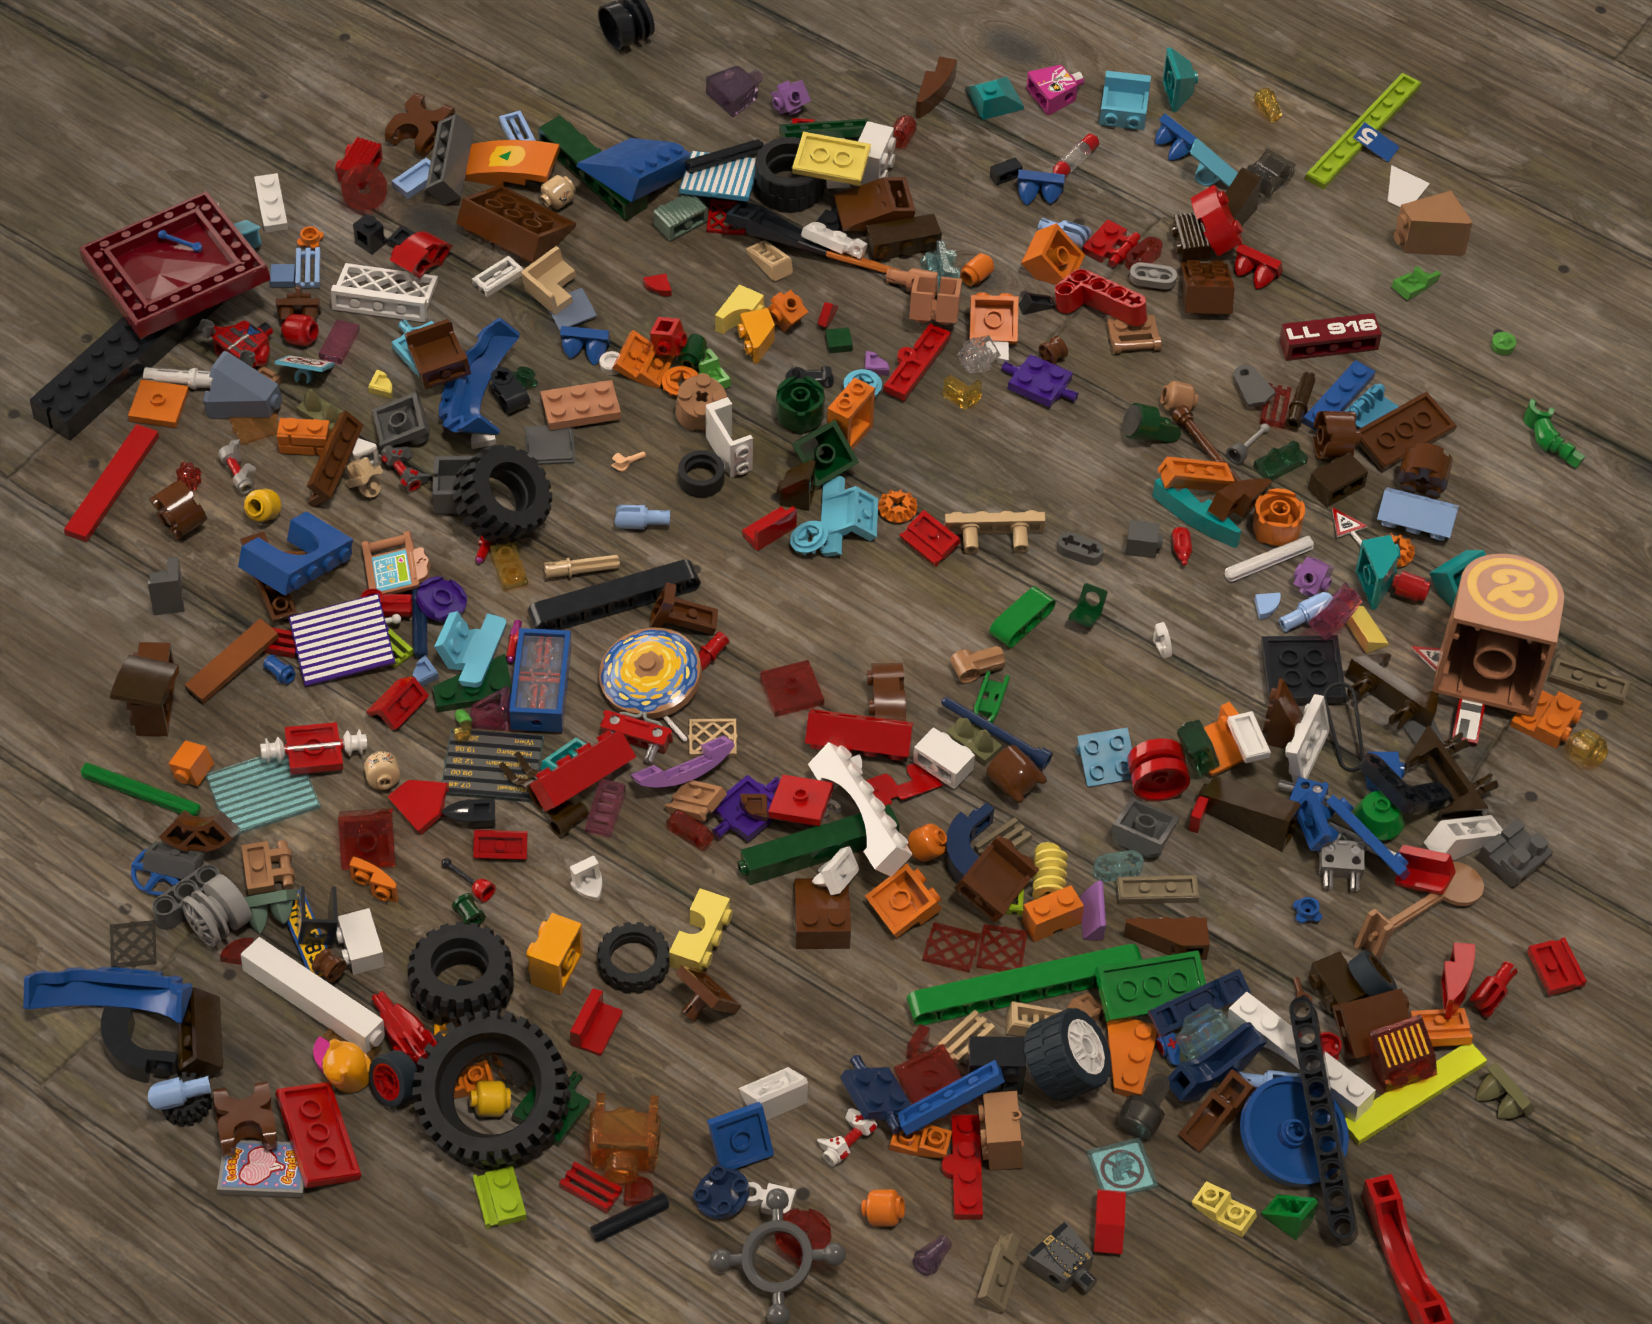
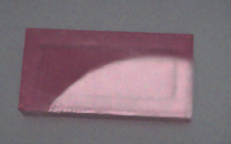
[319,319,360,364]

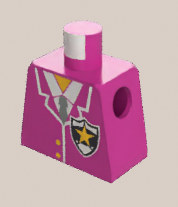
[1026,65,1084,116]

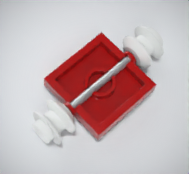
[260,722,367,775]

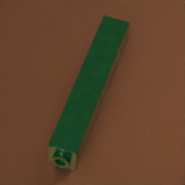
[737,804,900,885]

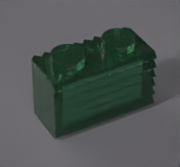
[1177,720,1220,777]

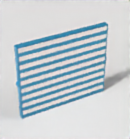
[679,151,756,201]

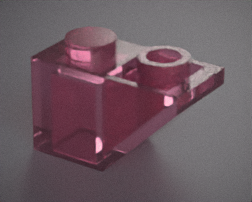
[1308,582,1363,640]

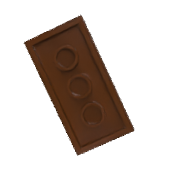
[1358,391,1457,472]

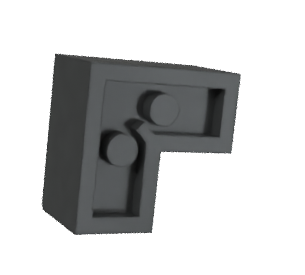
[148,557,185,615]

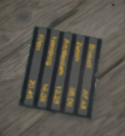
[442,728,544,803]

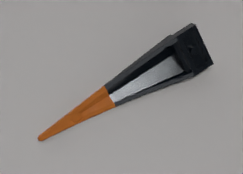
[725,200,902,274]

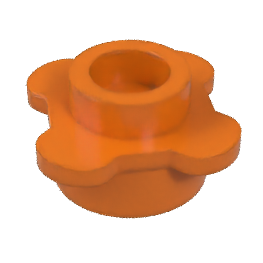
[297,226,324,249]

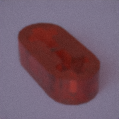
[1125,237,1163,270]
[666,810,714,850]

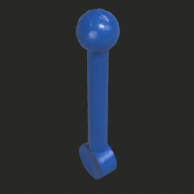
[158,230,203,253]

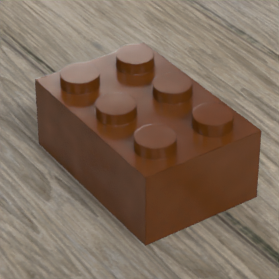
[126,642,176,736]

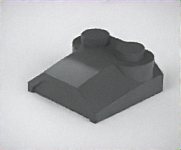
[371,392,430,449]
[1111,797,1180,858]

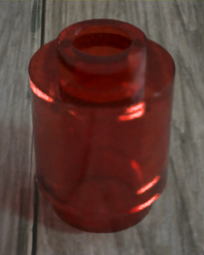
[892,115,917,148]

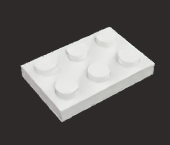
[1285,694,1330,784]

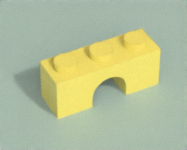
[669,889,733,971]

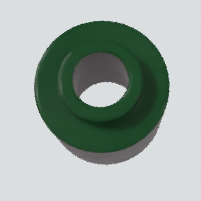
[677,334,707,370]

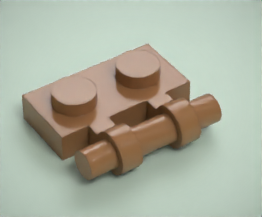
[241,840,295,895]

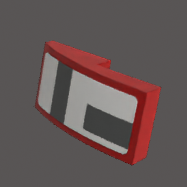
[1452,698,1485,745]

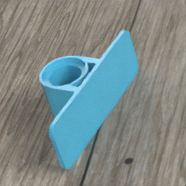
[1190,139,1238,187]
[234,220,262,249]

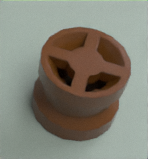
[1038,336,1068,364]
[311,948,347,983]

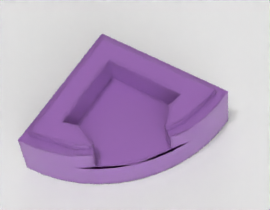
[865,351,889,375]

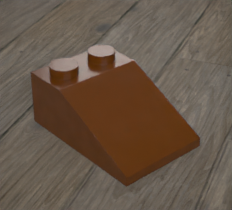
[795,878,851,949]

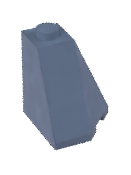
[203,351,282,419]

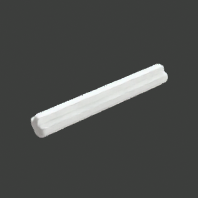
[1224,536,1314,582]

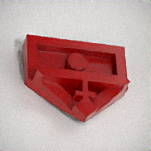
[388,780,449,834]

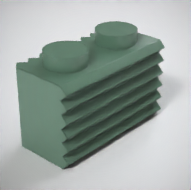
[654,194,708,241]

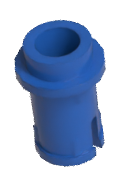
[263,655,296,684]

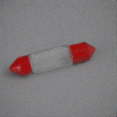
[1053,133,1099,177]

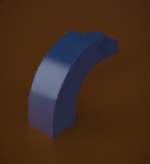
[945,802,994,884]

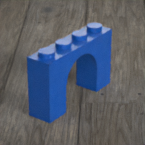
[238,511,353,595]

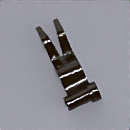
[498,751,589,838]

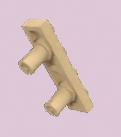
[944,510,1045,554]

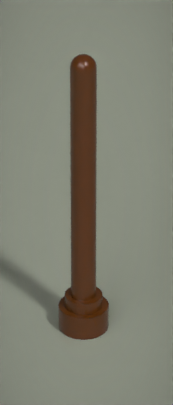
[1171,405,1241,482]

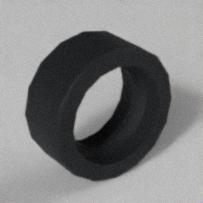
[678,450,724,497]

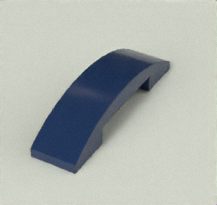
[1148,969,1251,1036]

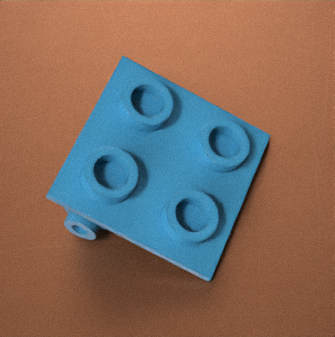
[1345,383,1399,428]
[1076,727,1132,787]

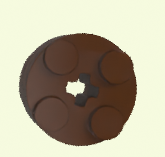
[1313,411,1361,460]
[1398,443,1453,499]
[149,480,207,540]

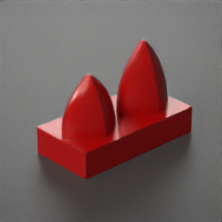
[1235,243,1283,289]

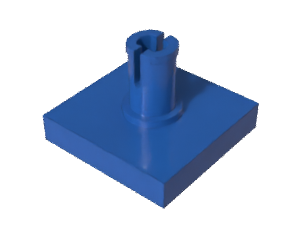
[707,1102,774,1169]

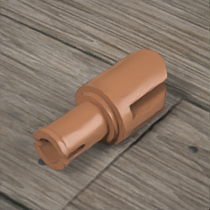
[886,268,938,295]

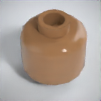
[1160,381,1198,412]

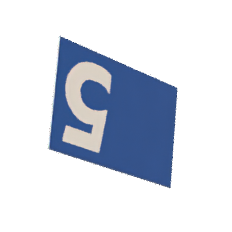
[1353,122,1399,162]

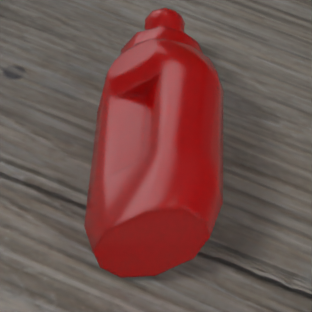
[1171,527,1193,566]

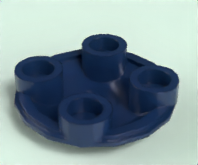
[693,1165,750,1219]

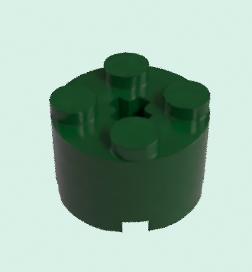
[776,376,825,435]

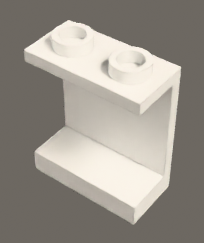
[706,397,753,478]

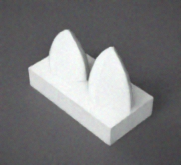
[812,846,860,895]

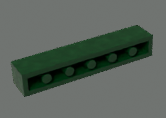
[538,115,648,221]

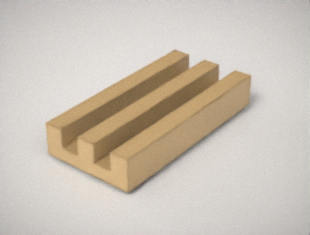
[937,1010,995,1065]

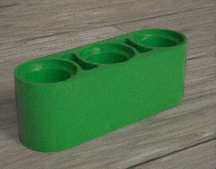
[989,586,1056,648]

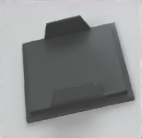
[525,425,575,465]

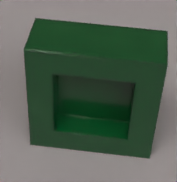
[825,327,853,354]

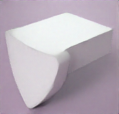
[570,856,603,901]

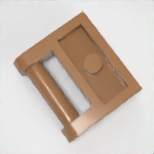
[1107,315,1162,354]

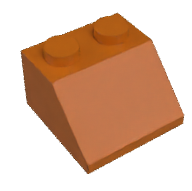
[1021,223,1085,285]

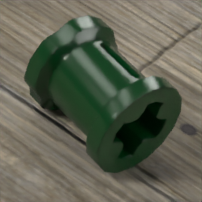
[452,893,486,925]

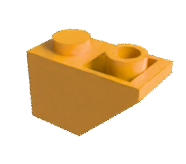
[737,308,775,364]

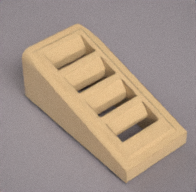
[746,240,793,281]
[1006,1002,1063,1036]

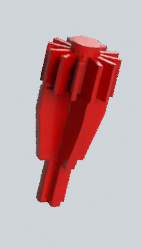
[372,991,437,1072]

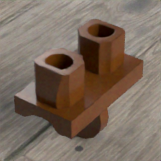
[276,286,322,324]

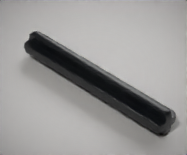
[685,139,764,173]

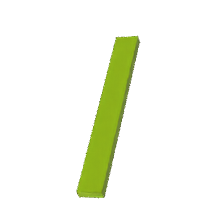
[1305,73,1422,190]

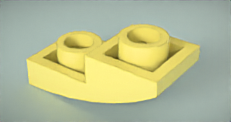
[1192,1181,1257,1237]

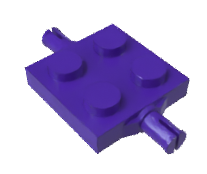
[1001,354,1079,407]
[712,775,781,842]

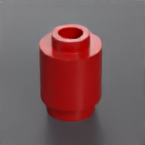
[1392,571,1431,602]

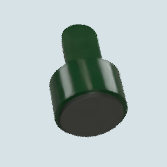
[1123,403,1181,442]

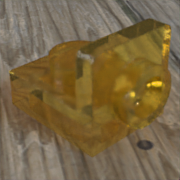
[943,375,982,410]

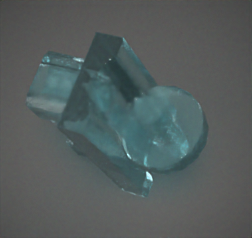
[920,241,960,288]

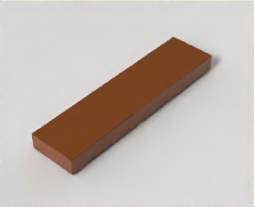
[184,618,279,704]

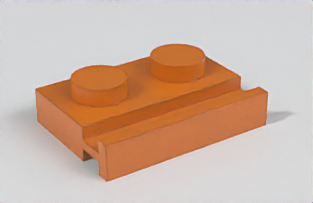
[1410,1008,1473,1047]

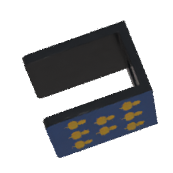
[297,886,338,945]

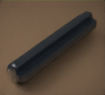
[590,1193,669,1242]

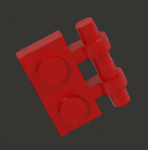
[1082,219,1141,267]

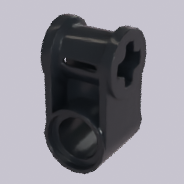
[491,367,530,414]

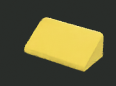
[1341,605,1389,653]

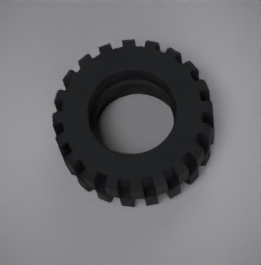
[453,444,552,545]
[408,922,514,1027]

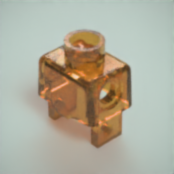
[589,1092,661,1185]

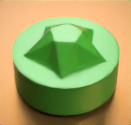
[1491,332,1516,355]

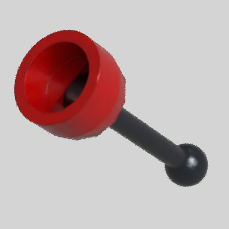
[441,858,496,902]

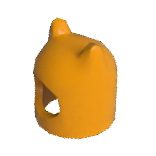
[322,1039,372,1093]

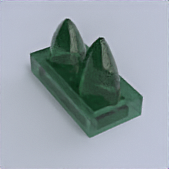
[1253,441,1308,481]

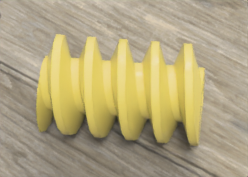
[1032,842,1068,899]

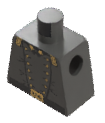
[1026,1221,1097,1292]

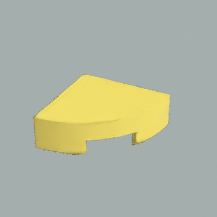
[368,370,393,398]

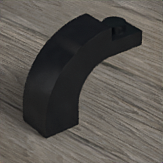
[101,1006,179,1083]

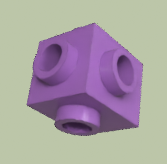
[771,80,811,115]
[1294,557,1335,597]

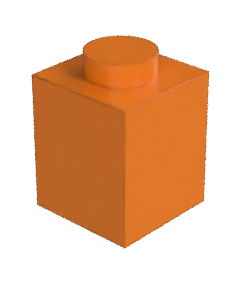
[168,740,215,786]

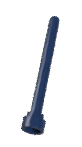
[941,697,1053,771]

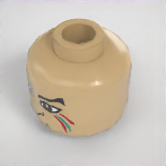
[540,175,576,210]
[364,751,400,790]

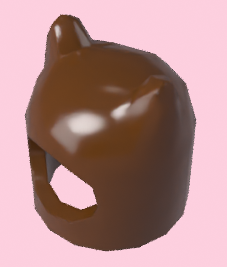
[986,745,1047,803]

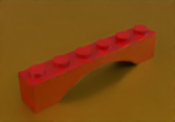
[1360,1173,1454,1324]

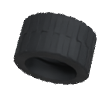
[755,137,824,213]

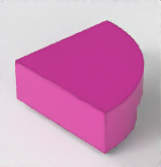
[313,1036,329,1074]

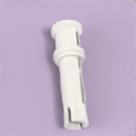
[143,367,213,390]

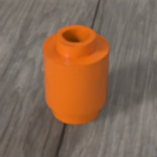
[960,253,994,286]

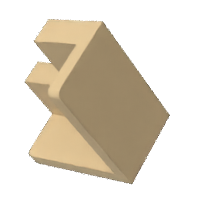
[521,246,576,315]

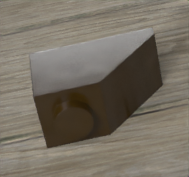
[777,460,816,511]

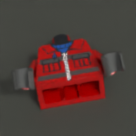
[197,319,273,369]

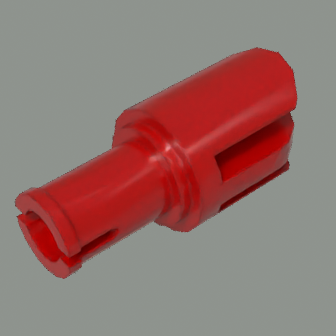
[1469,961,1518,1018]

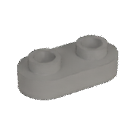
[1129,262,1177,289]

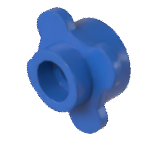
[1293,897,1322,924]

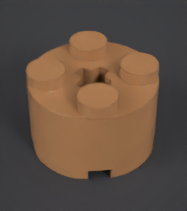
[675,373,727,432]

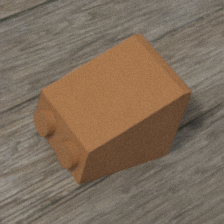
[1394,191,1473,256]

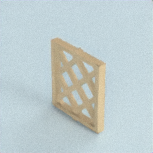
[688,719,738,757]

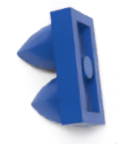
[1155,114,1197,160]
[1017,169,1065,206]
[560,326,611,365]
[1298,792,1339,851]

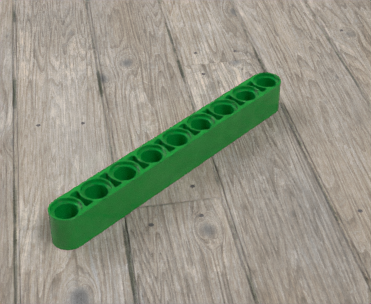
[906,944,1142,1026]

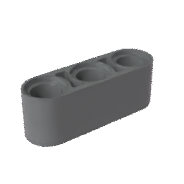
[152,864,220,930]

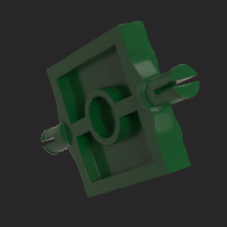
[512,1071,590,1147]

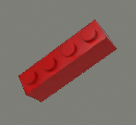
[805,709,914,760]
[529,730,636,811]

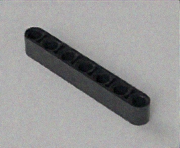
[527,559,701,630]

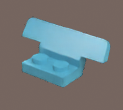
[820,475,878,557]
[434,611,506,687]

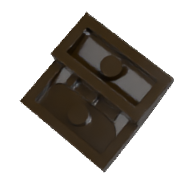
[110,654,179,709]

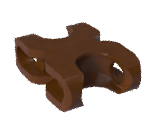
[385,93,456,157]
[213,1081,278,1157]

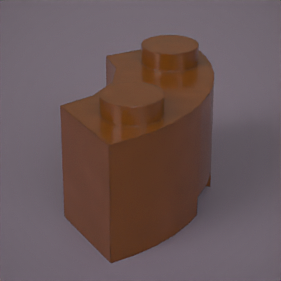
[867,663,906,721]
[159,810,241,852]

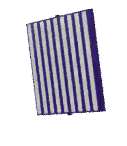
[289,594,396,687]

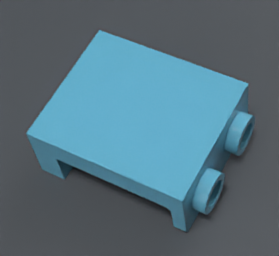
[1099,71,1151,130]

